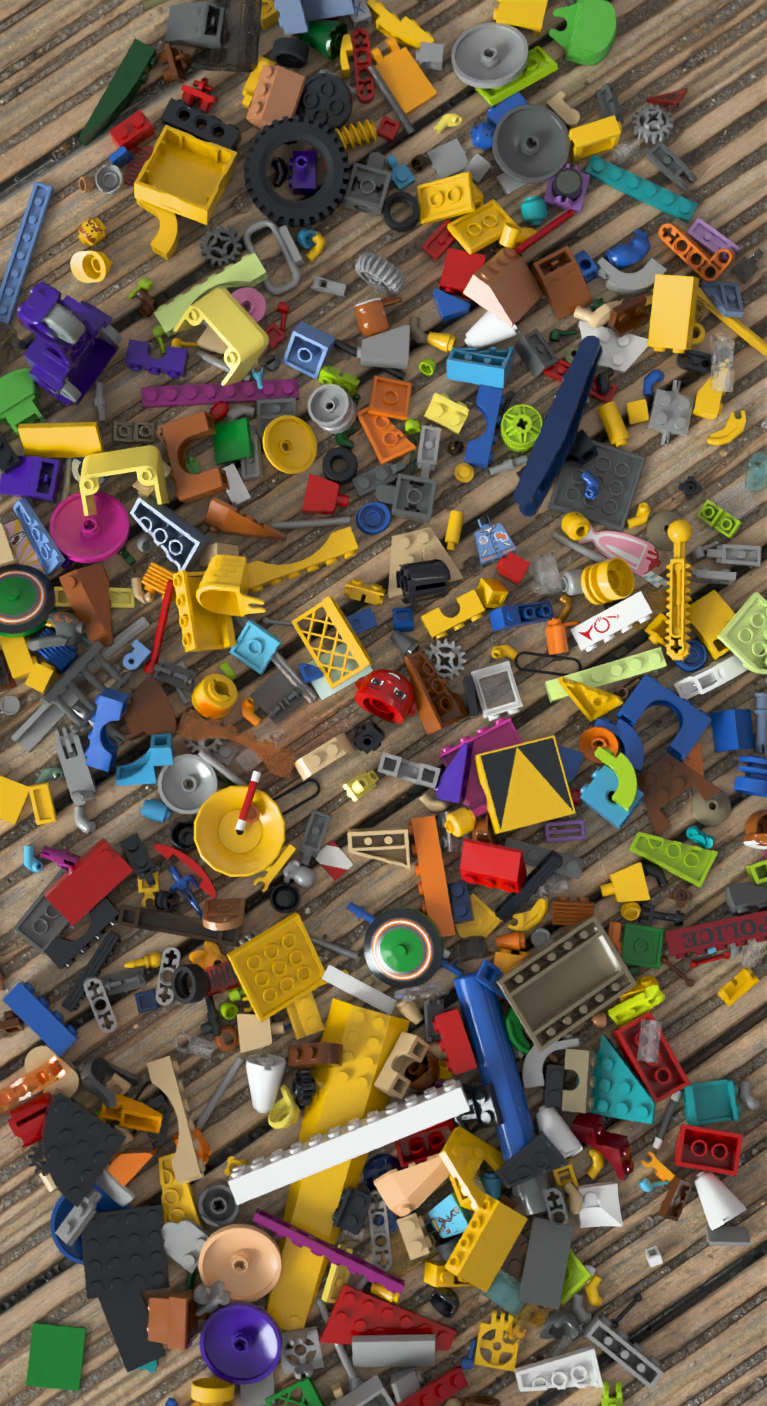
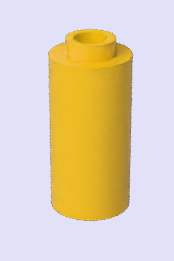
[597,401,630,447]

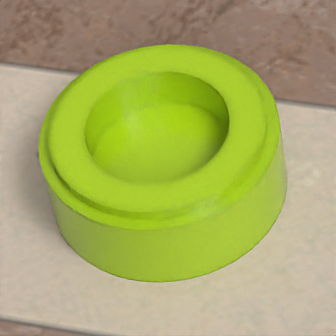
[219,662,236,680]

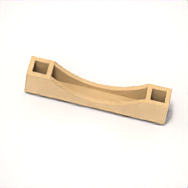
[147,1056,206,1185]

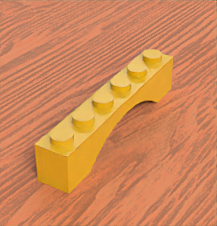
[247,526,359,593]

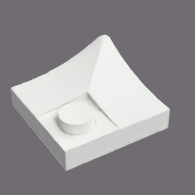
[576,1181,623,1228]

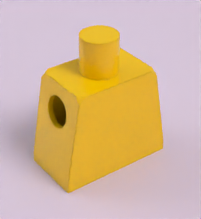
[600,862,650,902]

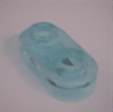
[745,452,767,492]

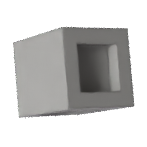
[415,42,444,71]

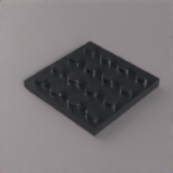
[81,1203,170,1299]

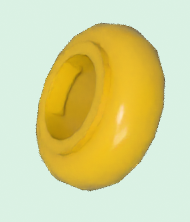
[692,322,705,346]

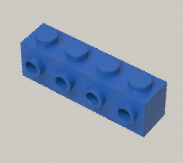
[2,981,80,1057]

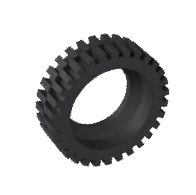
[243,115,350,228]

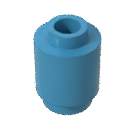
[141,799,172,823]
[480,1171,501,1201]

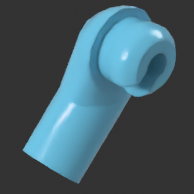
[24,846,44,873]

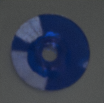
[363,1154,402,1191]

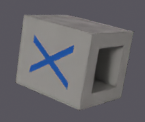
[348,0,372,31]

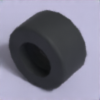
[322,447,358,485]

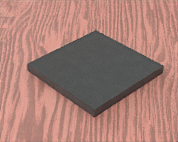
[548,439,647,532]

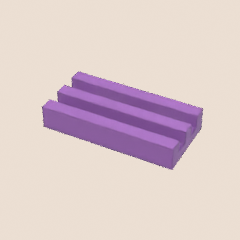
[544,819,586,843]

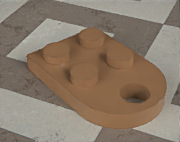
[202,898,246,931]

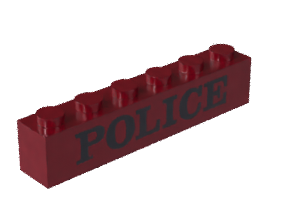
[665,910,767,959]

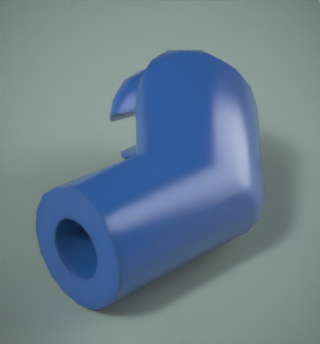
[581,470,599,499]

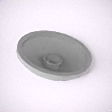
[158,754,218,814]

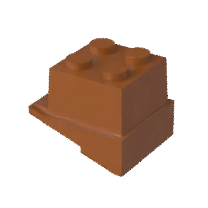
[147,1286,210,1351]

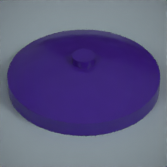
[199,1302,283,1385]

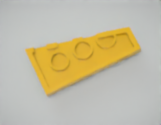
[158,1152,204,1229]

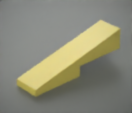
[54,587,134,609]

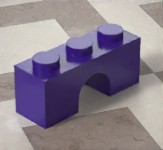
[125,339,189,379]

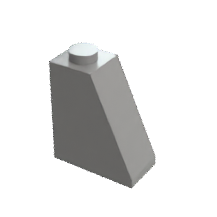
[357,325,410,369]

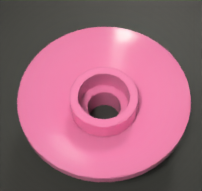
[231,287,266,323]

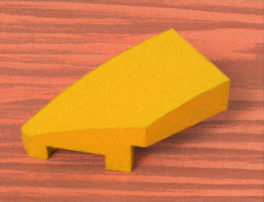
[340,34,353,78]

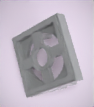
[280,1326,324,1379]

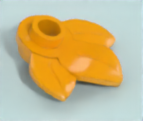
[189,941,228,979]

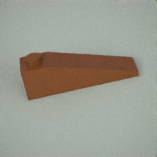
[204,497,287,542]
[59,562,114,649]
[404,650,469,735]

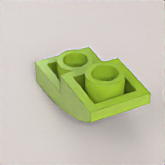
[696,499,743,539]

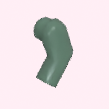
[35,767,64,784]

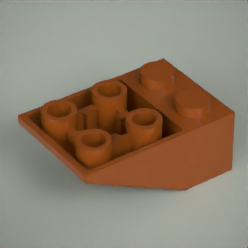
[531,245,593,321]

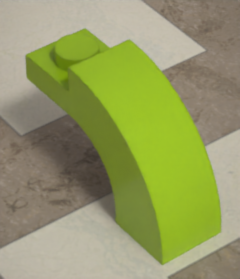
[594,746,637,811]

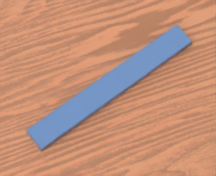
[0,181,54,333]

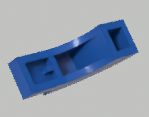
[592,717,644,772]

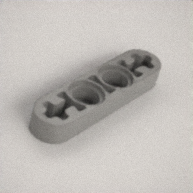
[368,1189,392,1271]

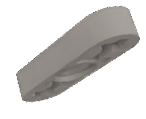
[156,947,181,1006]
[84,976,117,1033]

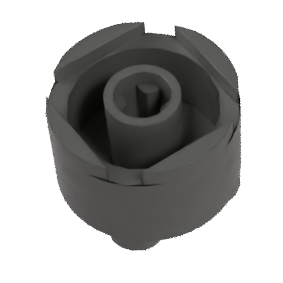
[198,1181,241,1227]

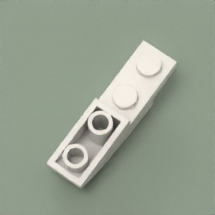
[673,653,748,700]

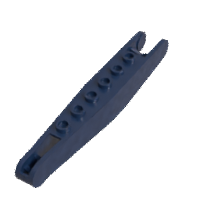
[513,335,603,517]

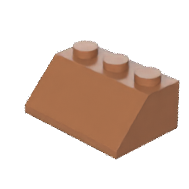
[246,65,307,130]

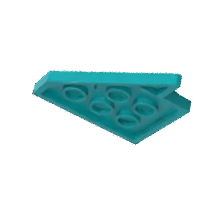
[575,1035,656,1124]

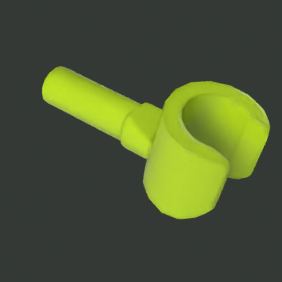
[128,278,153,299]
[153,325,167,354]

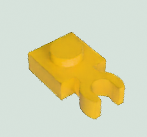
[138,871,160,907]

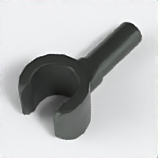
[200,1022,215,1041]

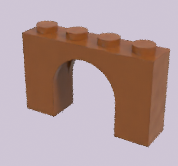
[162,411,230,504]

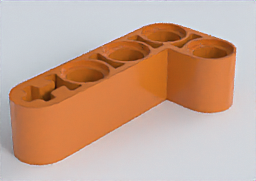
[659,223,736,282]

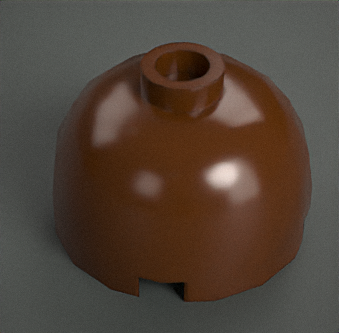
[404,1051,440,1091]

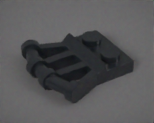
[453,1083,504,1135]

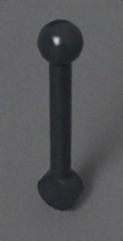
[495,391,515,429]
[611,1294,642,1328]

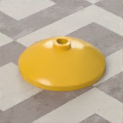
[263,415,317,474]

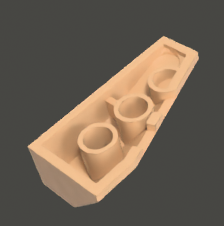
[373,1153,451,1218]

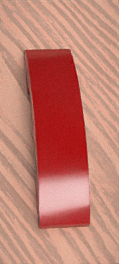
[153,844,218,899]

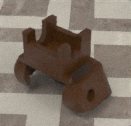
[123,677,177,741]

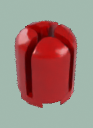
[6,1092,52,1149]

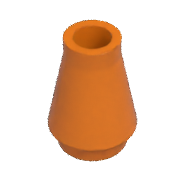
[496,931,526,951]

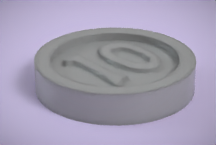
[0,696,21,716]

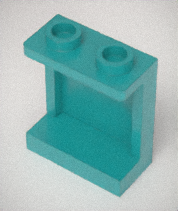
[682,1078,741,1126]

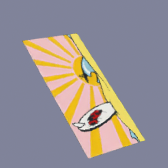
[5,519,46,575]

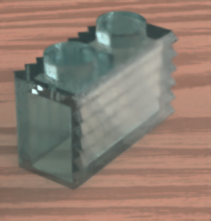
[480,1270,526,1317]

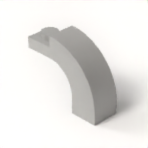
[596,257,667,296]
[521,1033,580,1088]

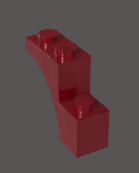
[571,1113,634,1181]

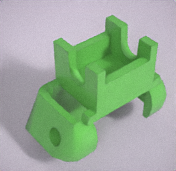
[0,368,47,439]

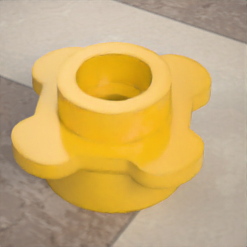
[224,1156,247,1176]

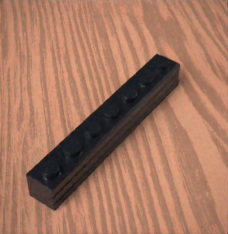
[495,850,563,922]
[61,930,122,1012]

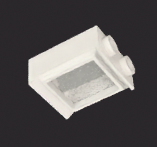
[470,661,523,721]

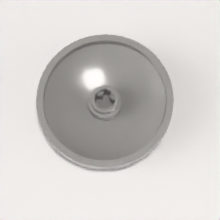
[451,22,529,89]

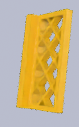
[291,596,374,689]

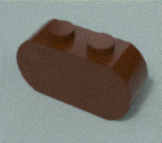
[288,1043,343,1069]

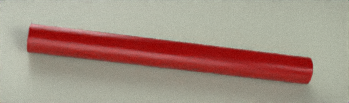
[515,209,574,254]

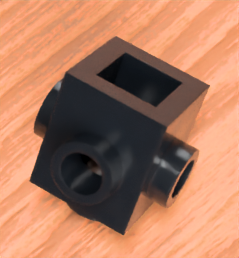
[353,719,385,754]

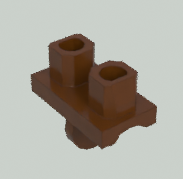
[157,43,191,83]

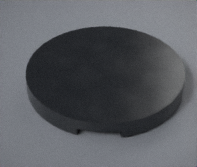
[296,73,353,132]

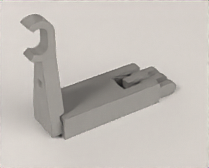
[54,723,98,806]

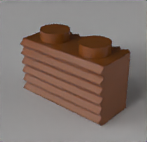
[551,896,594,926]

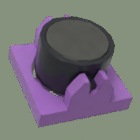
[544,164,590,213]

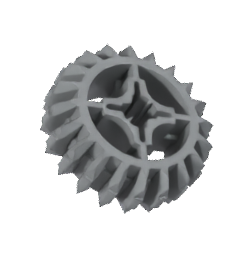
[355,252,405,295]

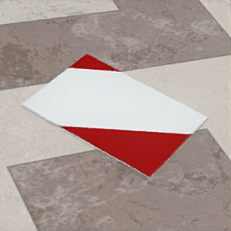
[314,840,353,881]

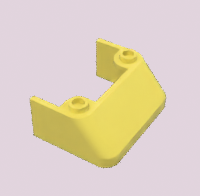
[173,287,269,386]
[79,445,169,516]

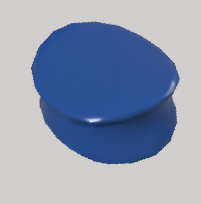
[356,502,391,535]
[674,639,708,672]

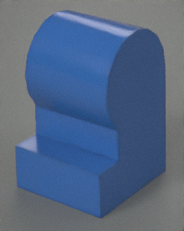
[573,250,598,284]

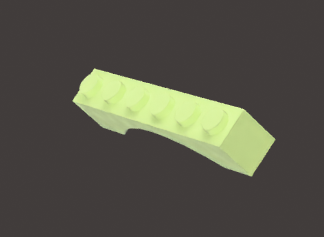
[154,252,269,337]
[544,647,667,703]

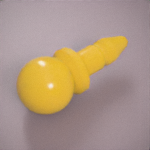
[124,952,162,969]

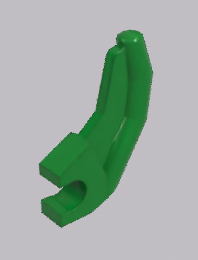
[504,1007,530,1055]

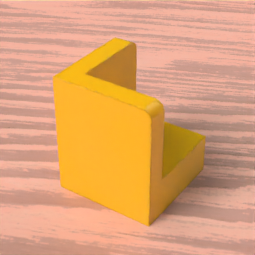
[475,578,508,608]

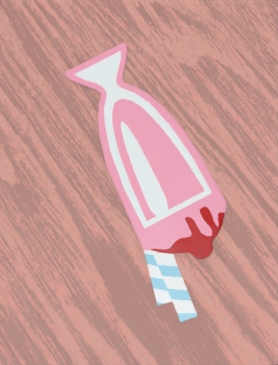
[577,524,669,588]

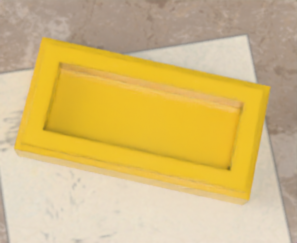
[28,782,57,825]

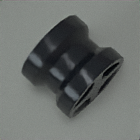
[154,890,180,912]

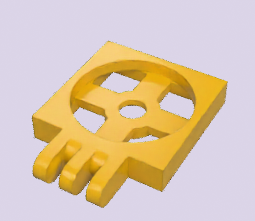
[473,1309,521,1372]

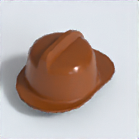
[472,812,499,845]

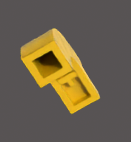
[136,198,179,261]

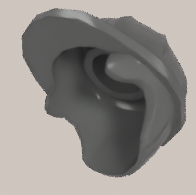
[539,1308,579,1341]

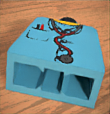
[425,1191,473,1238]

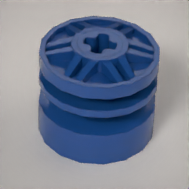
[733,755,767,798]

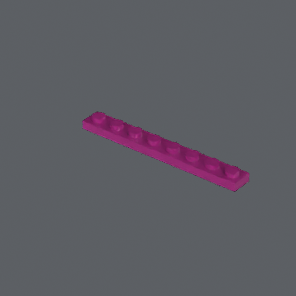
[142,379,299,408]
[252,1208,405,1294]

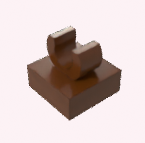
[0,1010,25,1035]

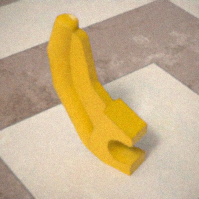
[707,410,746,446]
[507,897,548,931]

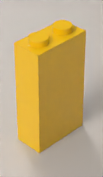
[648,274,699,353]

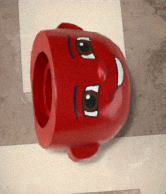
[355,669,417,725]

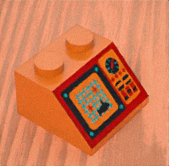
[107,1147,158,1186]

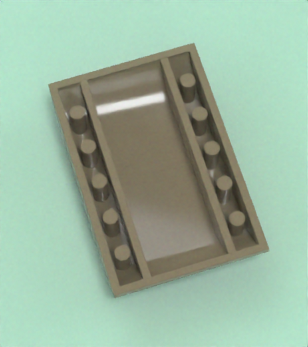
[496,915,637,1052]

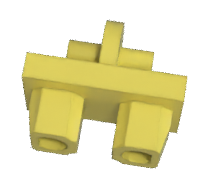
[342,770,379,802]

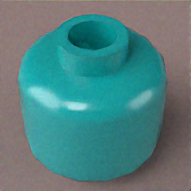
[521,196,547,226]

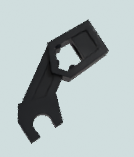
[147,1092,171,1148]

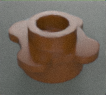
[668,883,693,908]

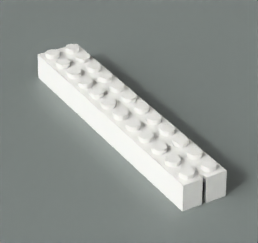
[228,1079,470,1205]

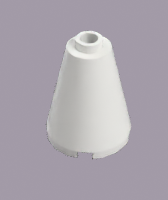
[464,311,520,350]
[246,1054,286,1113]
[536,1106,583,1158]
[694,1170,746,1230]

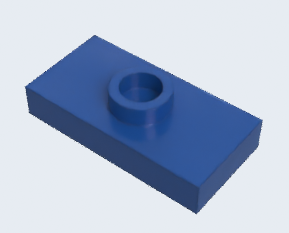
[339,608,378,640]

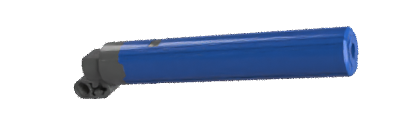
[453,970,570,1227]

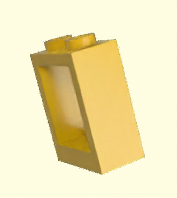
[569,115,622,162]

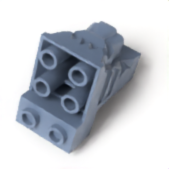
[274,0,355,35]

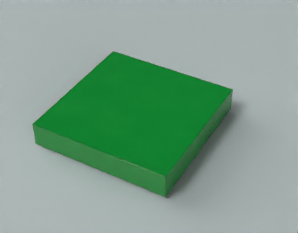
[213,418,253,465]
[620,923,665,969]

